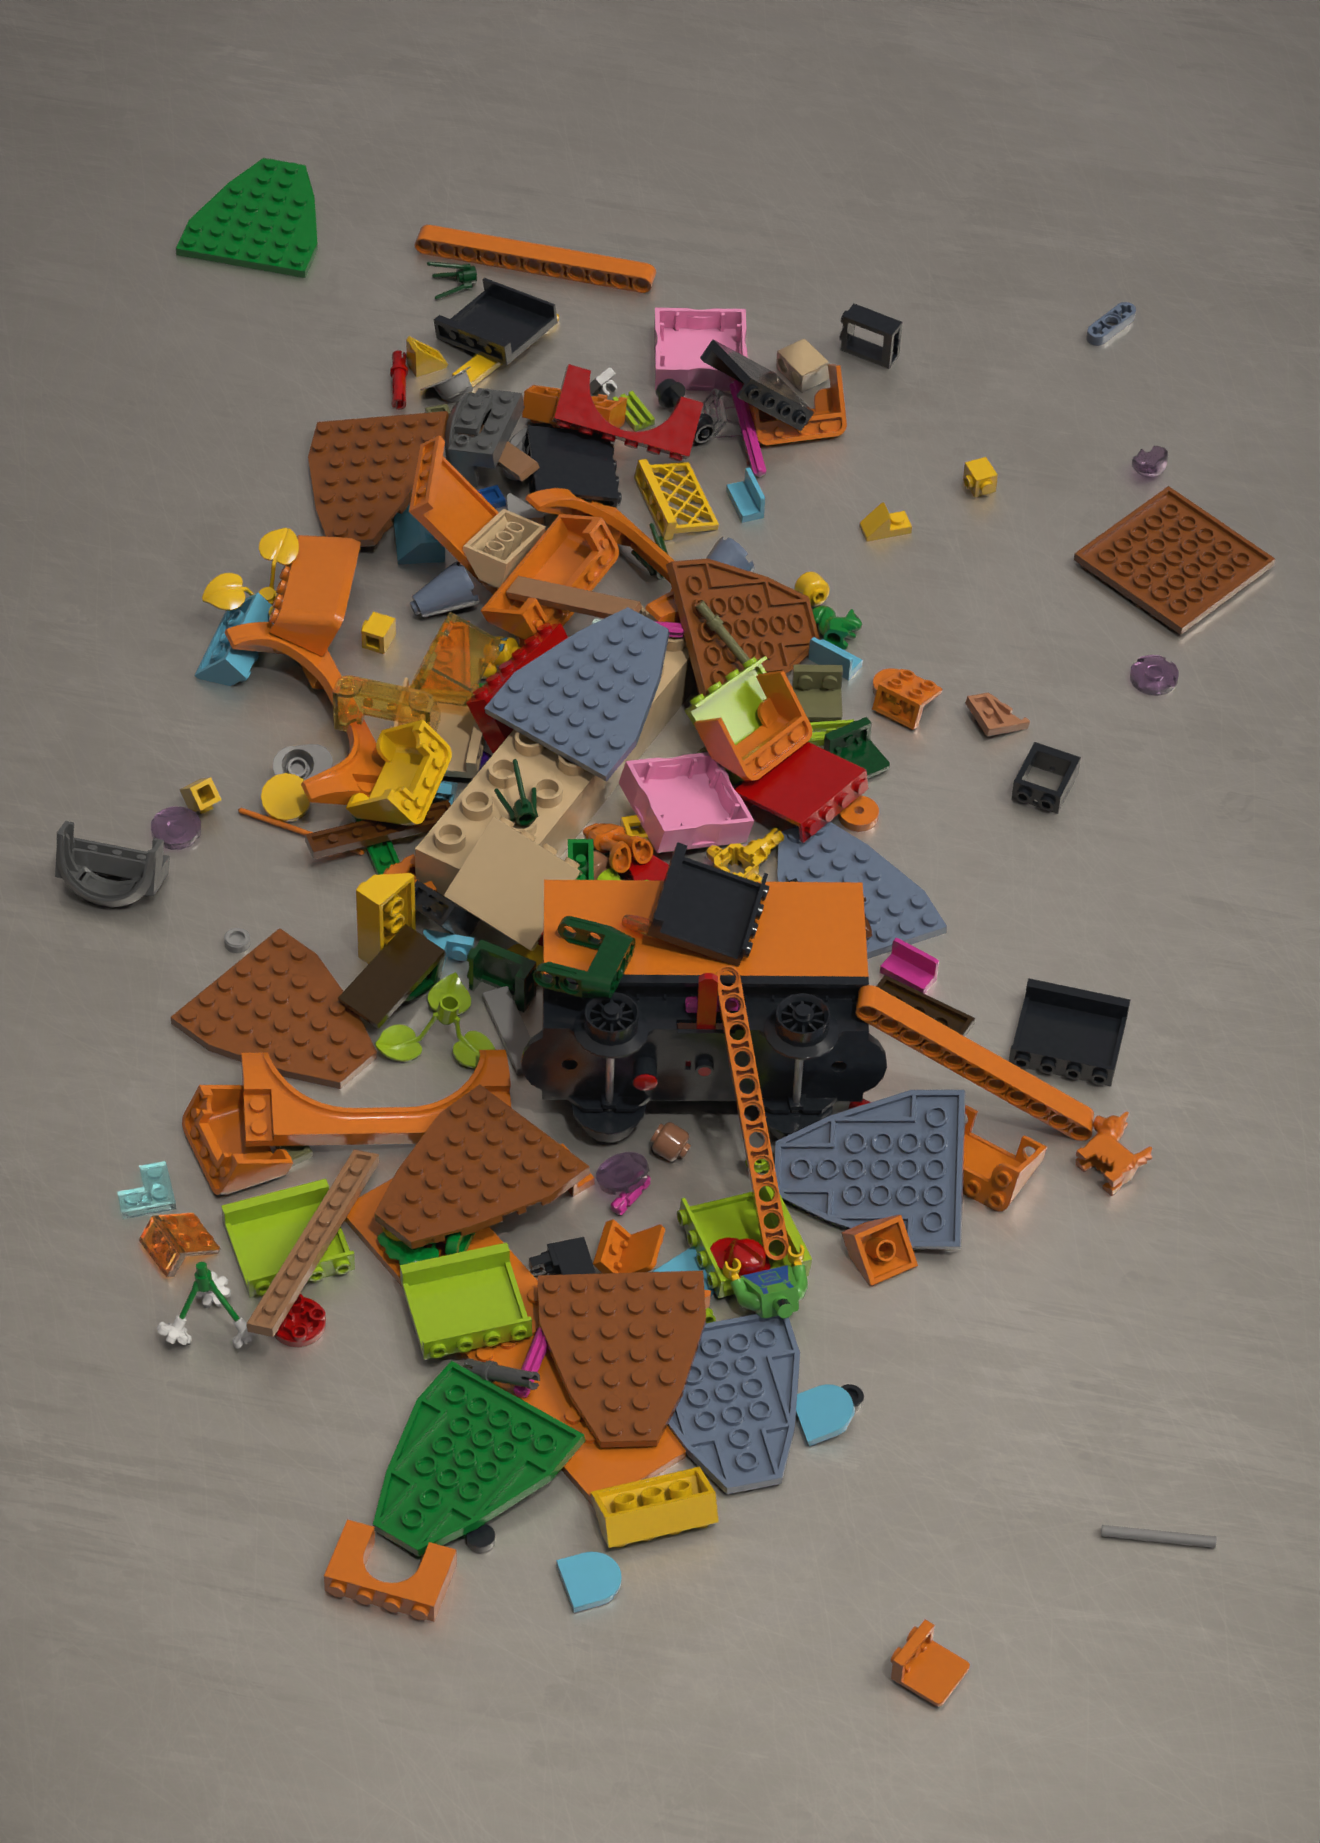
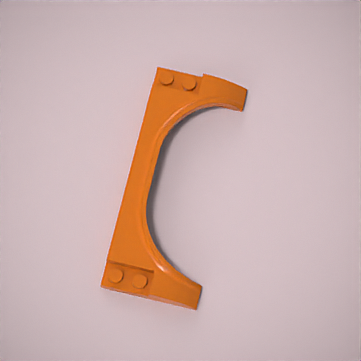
[525,488,681,623]
[224,622,385,805]
[241,1050,511,1147]

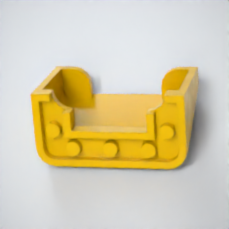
[346,720,452,826]

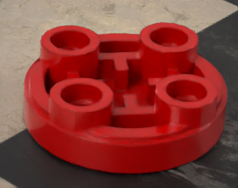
[274,1294,326,1347]

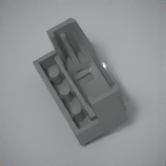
[445,388,524,487]
[55,821,170,907]

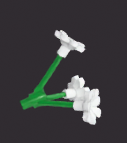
[157,1262,256,1349]

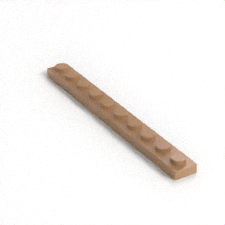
[246,1149,380,1337]

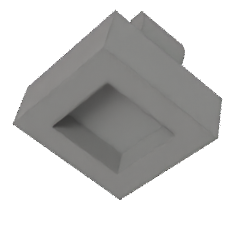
[590,367,618,395]

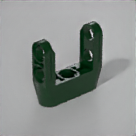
[533,916,636,999]

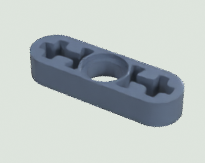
[1086,302,1136,346]

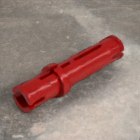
[390,350,408,410]

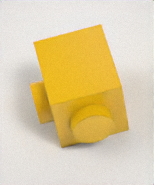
[963,457,998,497]
[361,612,396,654]
[179,777,222,814]

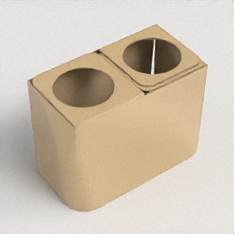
[776,339,830,393]

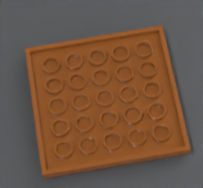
[1074,486,1275,635]

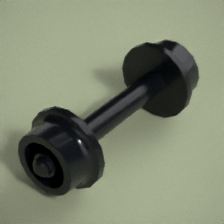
[656,379,715,443]

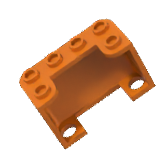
[963,1105,1047,1211]

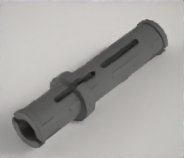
[464,1358,540,1390]

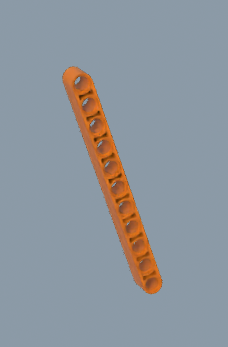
[415,225,657,293]
[716,966,789,1260]
[856,985,1094,1141]

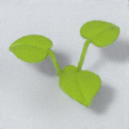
[375,972,496,1068]

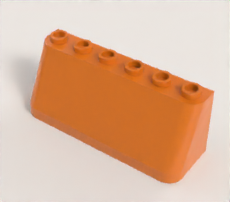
[480,514,619,640]
[269,535,361,657]

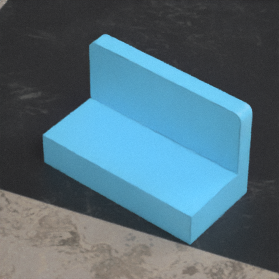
[726,467,765,523]
[809,637,863,681]

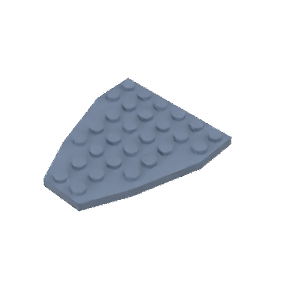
[484,607,669,782]
[777,822,947,959]
[775,1090,966,1249]
[667,1314,800,1494]

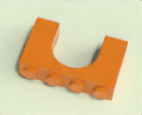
[324,1519,457,1622]

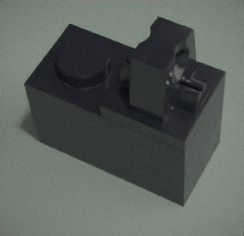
[529,1237,596,1276]

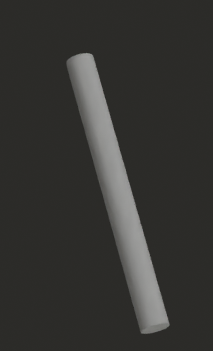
[1101,1525,1216,1548]

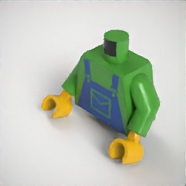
[722,1244,808,1319]

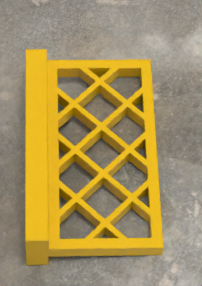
[634,459,719,540]

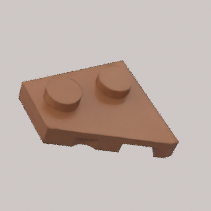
[965,692,1030,736]

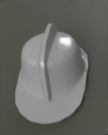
[420,366,473,402]
[273,744,333,780]

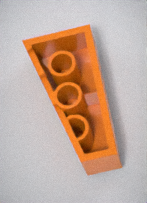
[522,385,627,430]

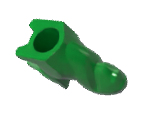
[812,606,862,650]

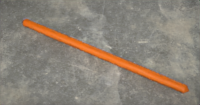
[238,807,365,855]

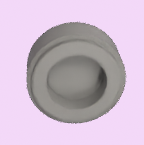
[224,928,250,953]

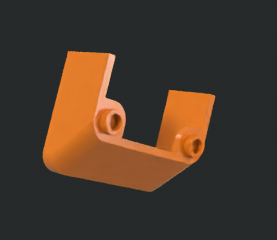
[748,364,847,445]
[693,670,812,781]

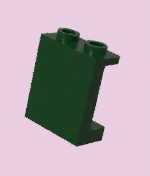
[467,939,537,1013]

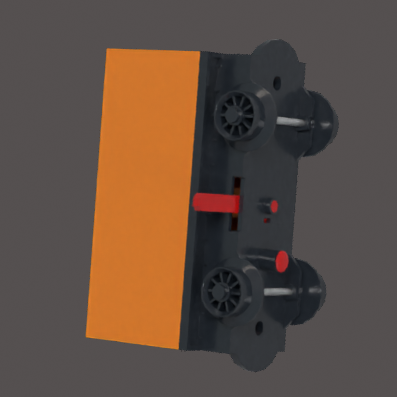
[521,880,887,1143]

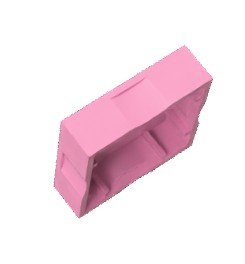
[654,308,747,391]
[619,752,754,853]

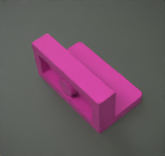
[880,938,939,994]

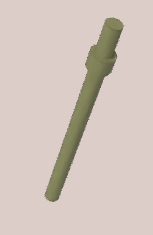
[695,601,750,664]

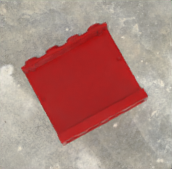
[734,742,869,843]

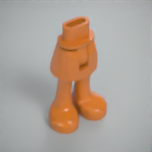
[583,823,653,873]

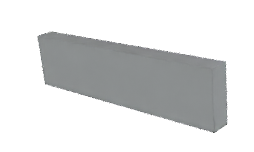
[483,986,531,1075]

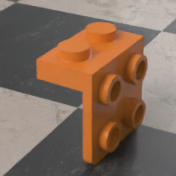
[593,1219,665,1273]
[890,1619,970,1707]

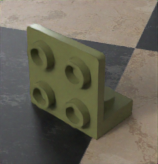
[792,664,843,721]

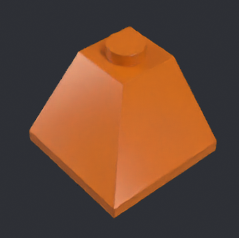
[841,1215,918,1286]

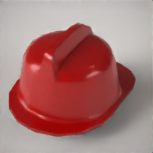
[710,1237,771,1277]

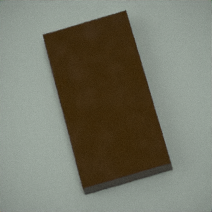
[338,924,446,1029]
[876,975,975,1036]

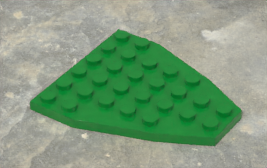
[176,158,318,278]
[373,1361,586,1556]

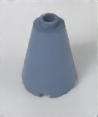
[706,537,755,572]
[410,561,480,618]

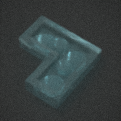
[117,1161,176,1219]

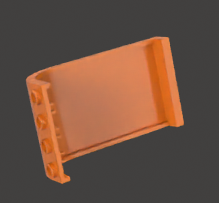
[409,435,545,595]

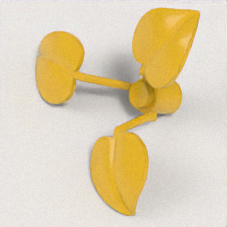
[202,528,299,616]

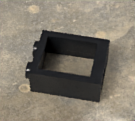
[839,303,903,369]
[1012,742,1081,814]
[415,880,481,937]

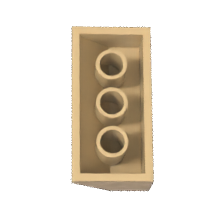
[463,509,546,588]

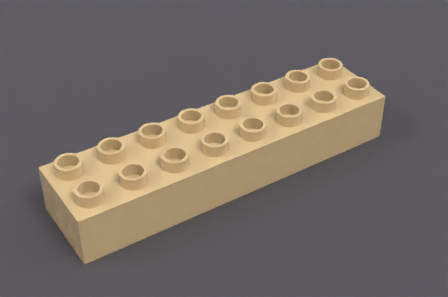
[415,606,697,920]

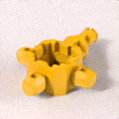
[706,828,784,882]

